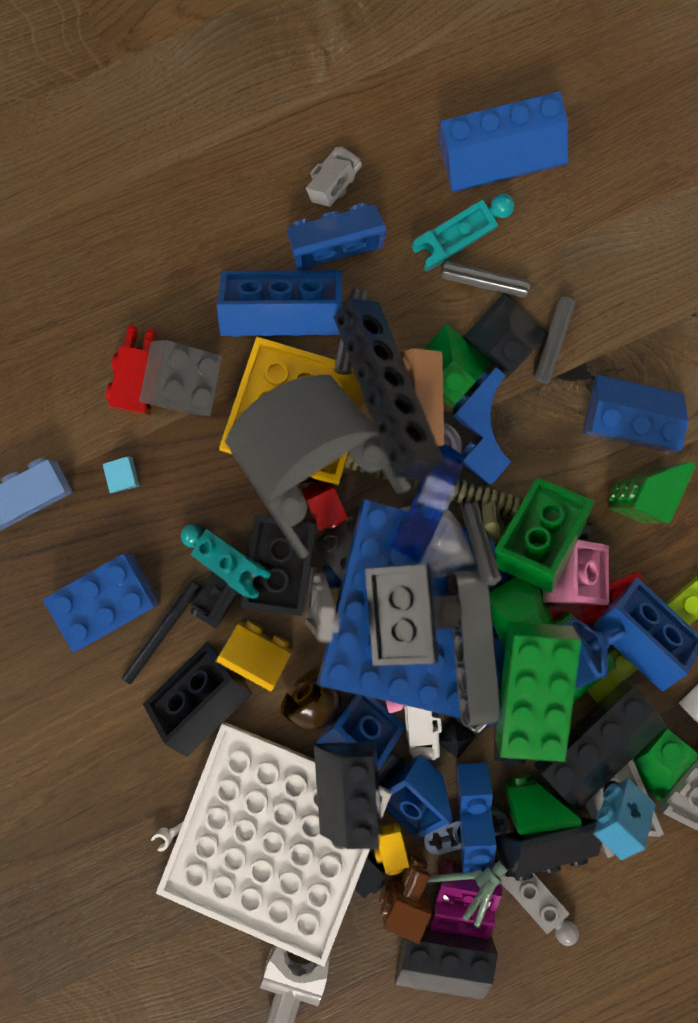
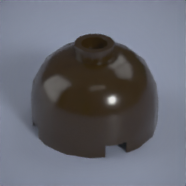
[281,668,342,731]

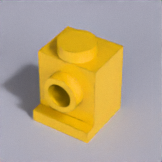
[374,822,409,875]

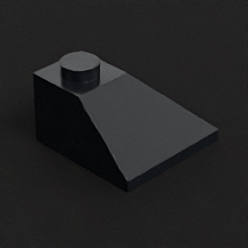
[463,293,548,378]

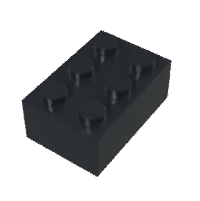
[241,515,317,616]

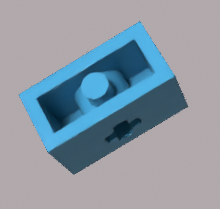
[594,778,655,860]

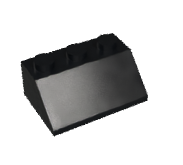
[143,642,253,757]
[314,742,382,849]
[495,816,602,881]
[395,927,498,999]

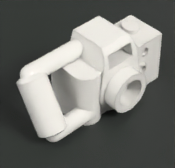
[404,705,442,760]

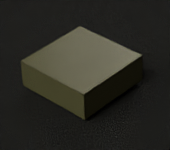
[482,502,505,546]

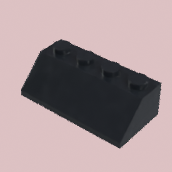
[534,681,667,811]

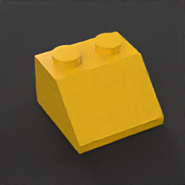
[216,620,293,692]

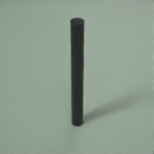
[121,580,202,684]

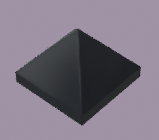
[439,717,476,759]

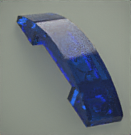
[390,444,464,562]

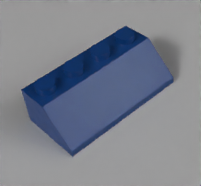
[437,91,568,193]
[217,270,342,337]

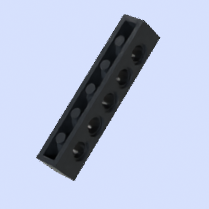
[333,298,444,478]

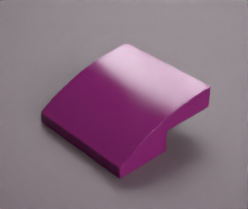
[430,880,502,939]

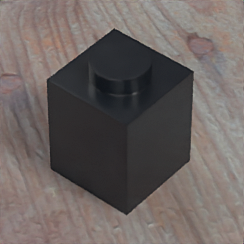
[355,851,386,899]

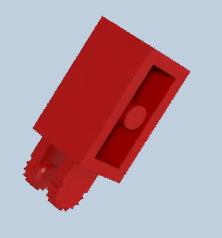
[106,325,156,416]

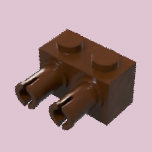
[379,855,431,944]

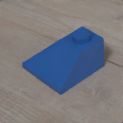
[383,754,452,840]

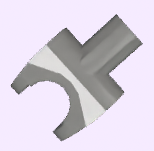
[260,945,331,1023]

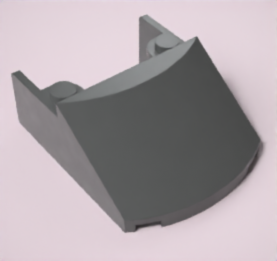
[225,375,411,558]

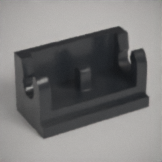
[190,571,238,629]

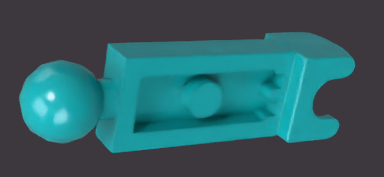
[411,194,514,271]
[181,524,271,599]

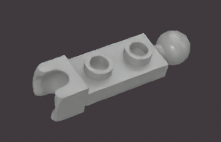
[494,862,579,946]

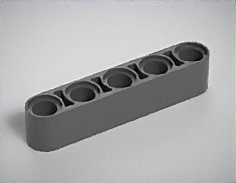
[448,569,500,727]

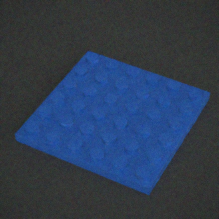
[317,500,513,726]

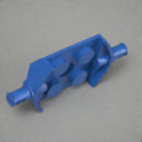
[498,619,626,694]

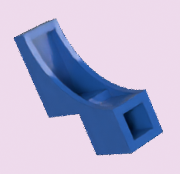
[453,367,511,486]
[456,763,496,880]

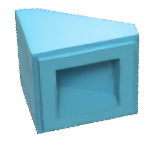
[103,456,140,493]

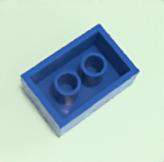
[42,552,161,653]

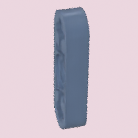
[423,806,509,855]

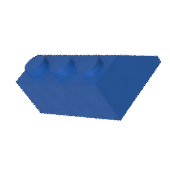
[286,203,386,270]
[583,375,689,453]
[593,577,698,692]

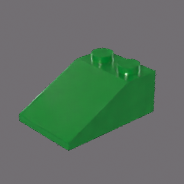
[495,477,594,593]

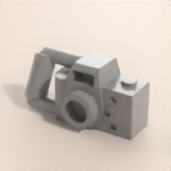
[306,146,362,207]

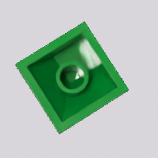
[424,323,491,408]
[489,576,554,651]
[633,727,698,801]
[504,773,582,835]

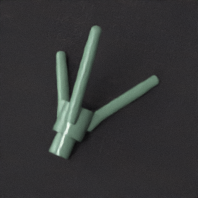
[428,861,508,927]

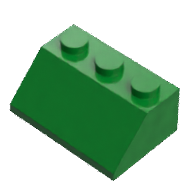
[607,461,696,524]

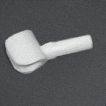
[151,821,184,852]

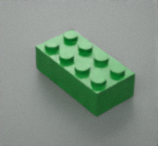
[495,622,581,762]

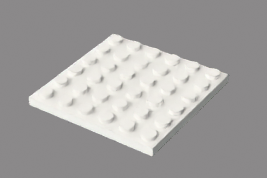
[156,722,392,967]

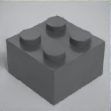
[139,340,222,416]

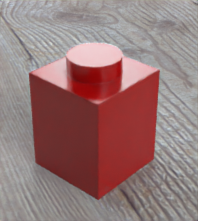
[302,480,348,531]

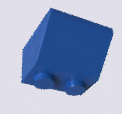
[317,694,406,770]

